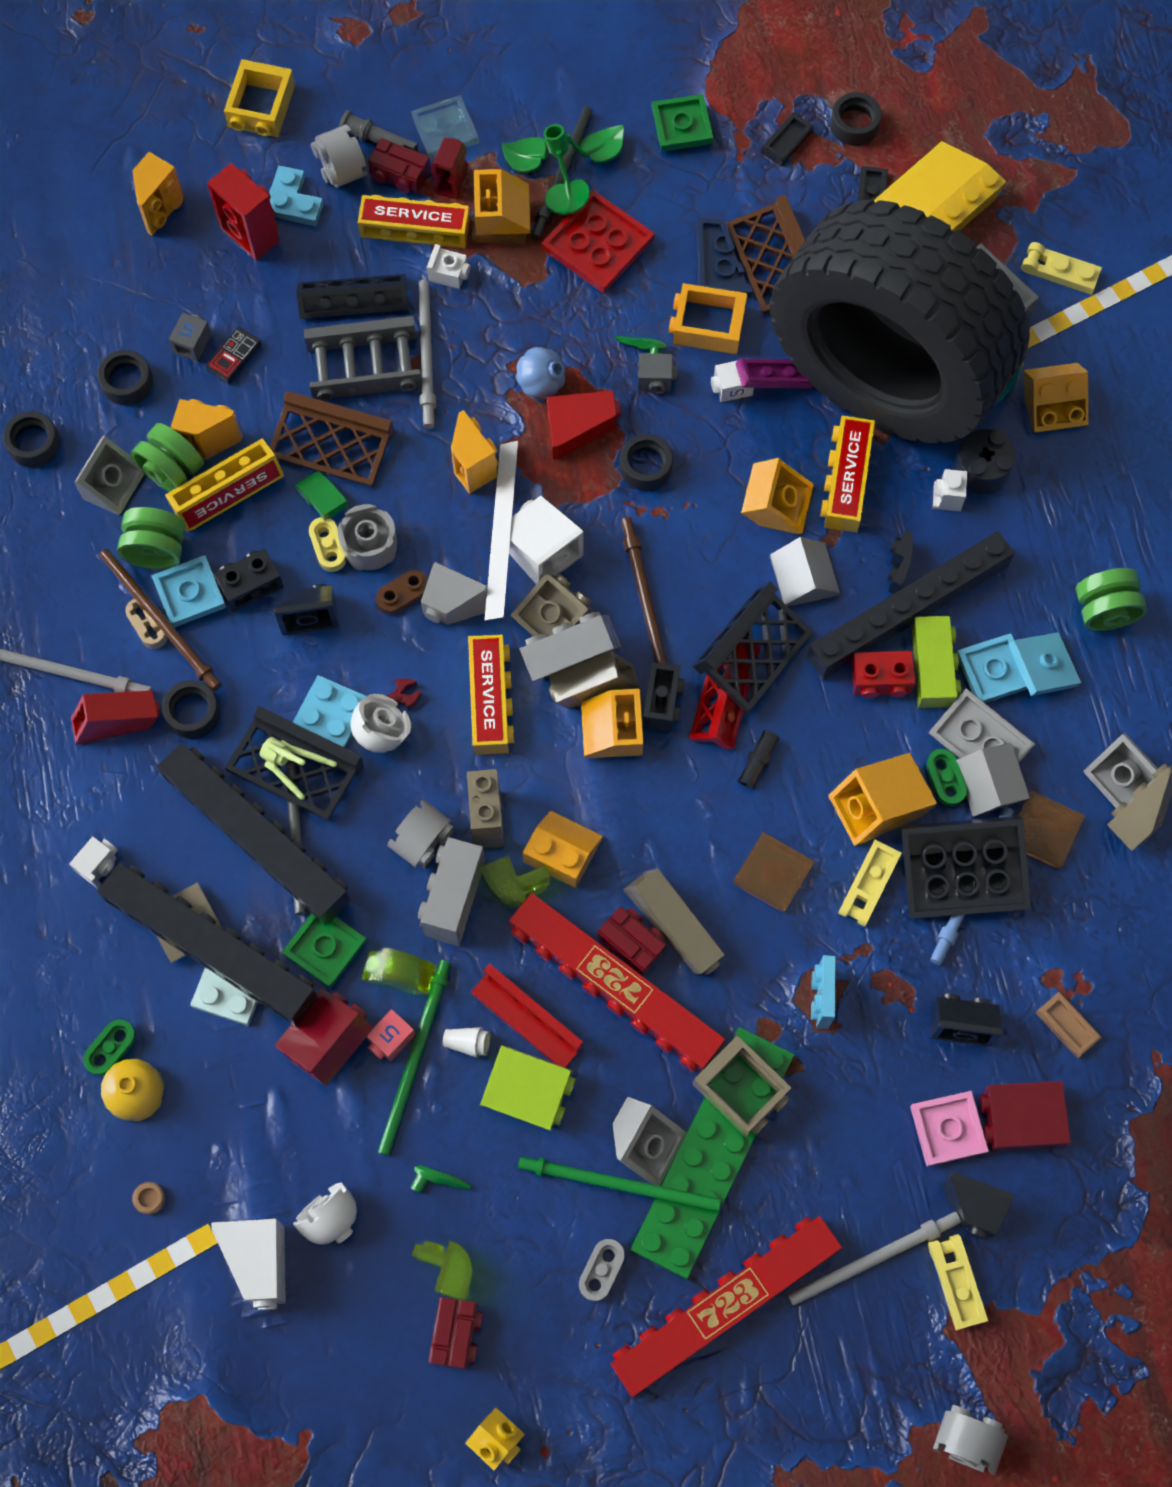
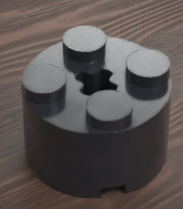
[953,429,1015,494]

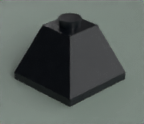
[274,584,339,635]
[941,1172,1014,1240]

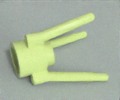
[260,737,337,800]

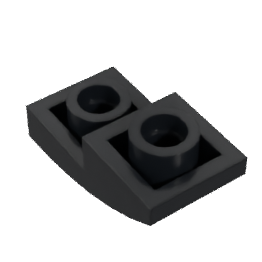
[887,529,913,594]

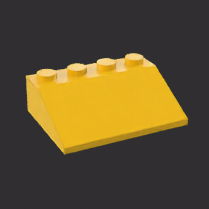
[874,141,1006,231]

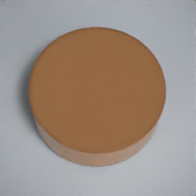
[132,1182,166,1215]

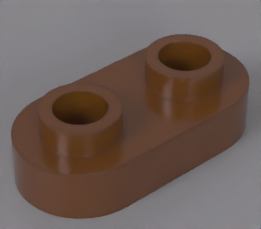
[376,570,428,615]

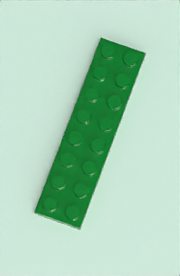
[630,1027,794,1280]

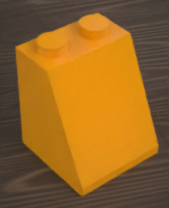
[828,753,937,846]

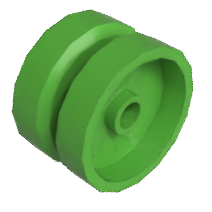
[130,423,204,492]
[117,507,186,570]
[1075,568,1148,631]

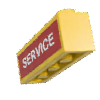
[357,195,470,248]
[820,416,875,533]
[165,438,284,533]
[468,635,514,755]

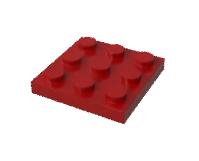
[541,189,655,294]

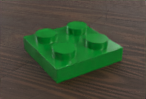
[651,94,713,152]
[282,914,367,989]

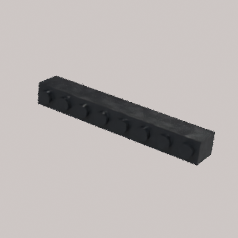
[806,531,1015,680]
[156,742,351,926]
[97,863,318,1027]

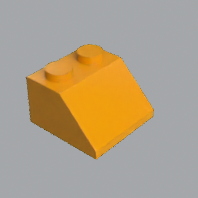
[741,458,814,534]
[522,810,603,888]

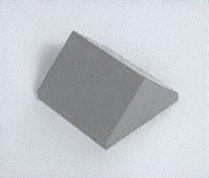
[74,436,145,515]
[770,537,840,607]
[1083,733,1158,808]
[956,743,1030,817]

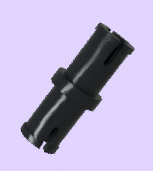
[737,730,780,790]

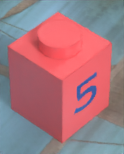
[367,1009,416,1062]

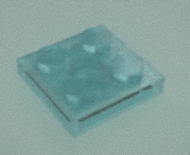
[411,95,479,159]

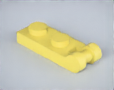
[1021,242,1102,295]
[838,840,902,927]
[928,1234,988,1330]

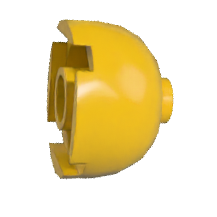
[101,1059,165,1122]

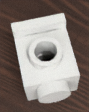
[427,244,470,289]
[932,469,967,511]
[69,836,118,889]

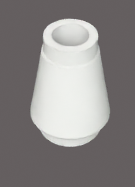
[443,1027,490,1058]

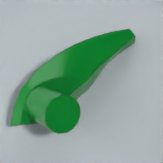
[615,336,666,354]
[410,1165,471,1193]

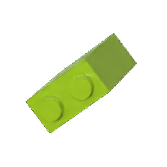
[480,1045,576,1130]

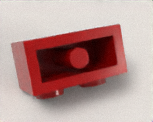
[851,651,915,698]

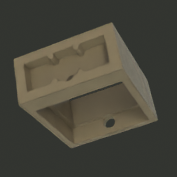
[467,769,504,849]
[693,1036,791,1137]

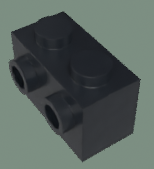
[213,548,284,612]
[642,662,685,733]

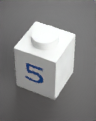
[711,361,754,402]

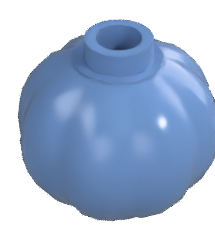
[516,347,565,400]

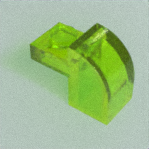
[481,856,550,908]
[362,948,436,994]
[412,1240,474,1301]

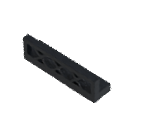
[296,274,408,319]

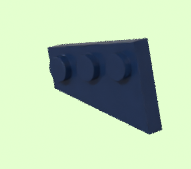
[695,218,753,298]

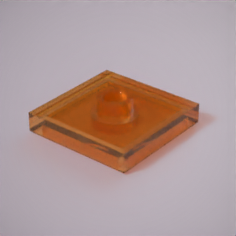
[733,832,815,913]

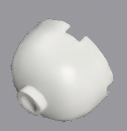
[351,694,411,753]
[293,1182,357,1244]

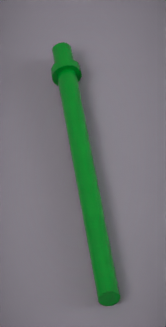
[378,960,451,1156]
[518,1156,722,1212]

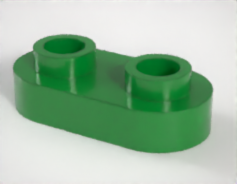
[926,749,967,807]
[83,1019,136,1076]

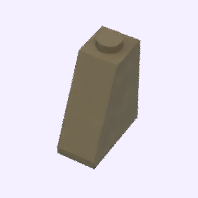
[549,650,640,708]

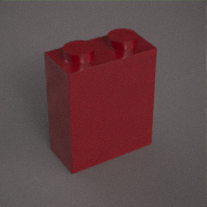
[274,988,373,1086]
[979,1081,1070,1152]

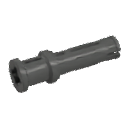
[339,110,419,151]

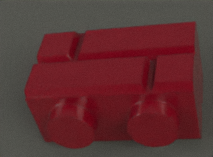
[368,138,431,194]
[597,906,667,976]
[428,1297,483,1370]

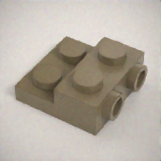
[510,572,594,637]

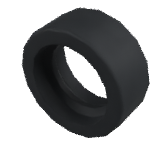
[830,92,882,146]
[97,349,153,405]
[3,411,60,468]
[620,434,673,490]
[162,680,220,739]

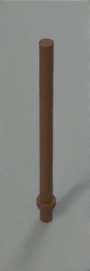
[99,549,222,691]

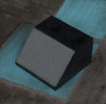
[930,994,1002,1047]

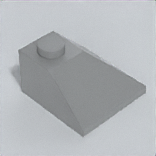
[421,562,487,625]
[613,1097,687,1186]

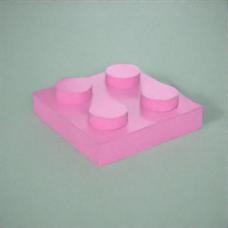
[910,1091,989,1167]

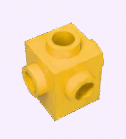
[465,1408,525,1470]

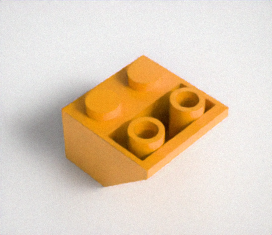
[132,152,184,236]
[474,169,530,235]
[1024,363,1088,433]
[170,399,243,460]
[451,410,498,494]
[581,689,643,758]

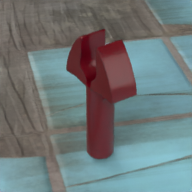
[386,678,422,711]

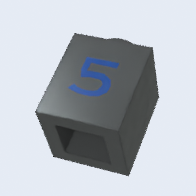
[168,313,212,362]

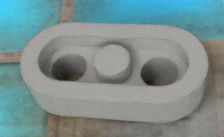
[579,1239,624,1302]

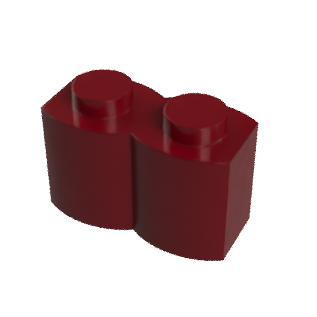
[431,137,468,199]

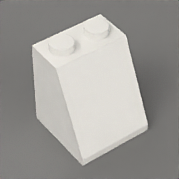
[509,496,583,584]
[212,1219,285,1311]

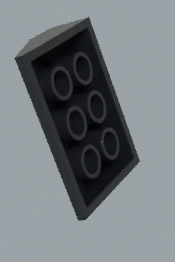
[901,816,1031,919]

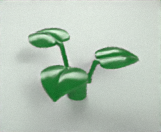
[502,124,625,215]

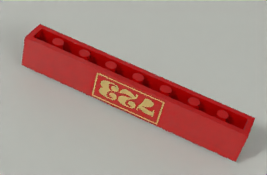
[509,893,725,1073]
[610,1216,842,1398]

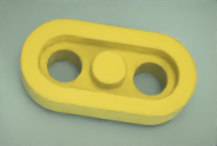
[309,517,346,572]

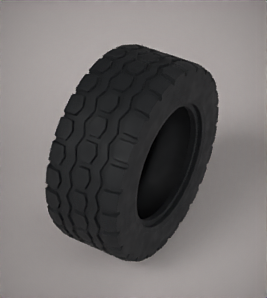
[770,200,1030,443]

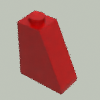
[547,391,621,459]
[71,690,160,744]

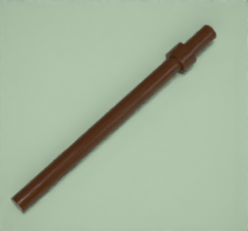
[621,517,668,665]

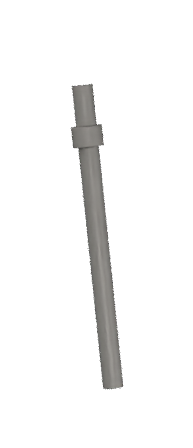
[419,280,436,429]
[0,649,152,692]
[787,1211,961,1306]

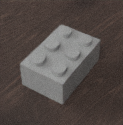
[519,612,621,681]
[418,837,485,946]

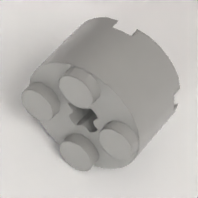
[311,124,367,188]
[338,504,398,570]
[387,799,453,869]
[933,1405,1008,1475]

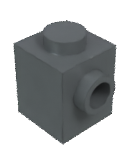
[638,353,677,394]

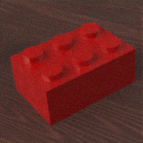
[207,163,280,261]

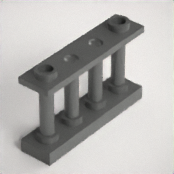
[304,316,422,401]

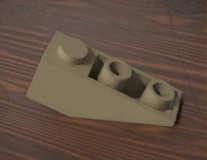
[1107,763,1172,851]

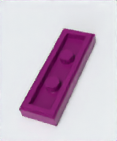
[735,358,814,388]

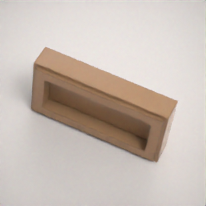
[1035,992,1102,1059]

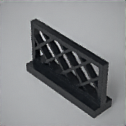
[692,582,813,713]
[225,706,364,822]

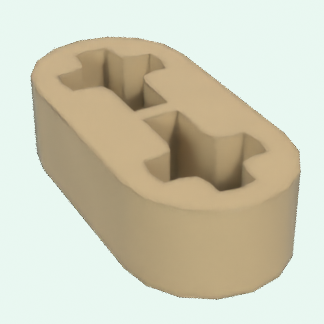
[125,599,167,649]

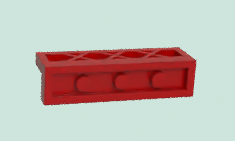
[689,634,760,750]
[471,963,583,1068]

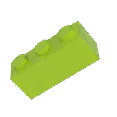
[911,616,961,708]

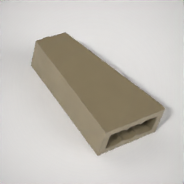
[623,868,724,975]

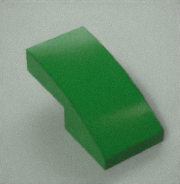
[294,471,348,521]

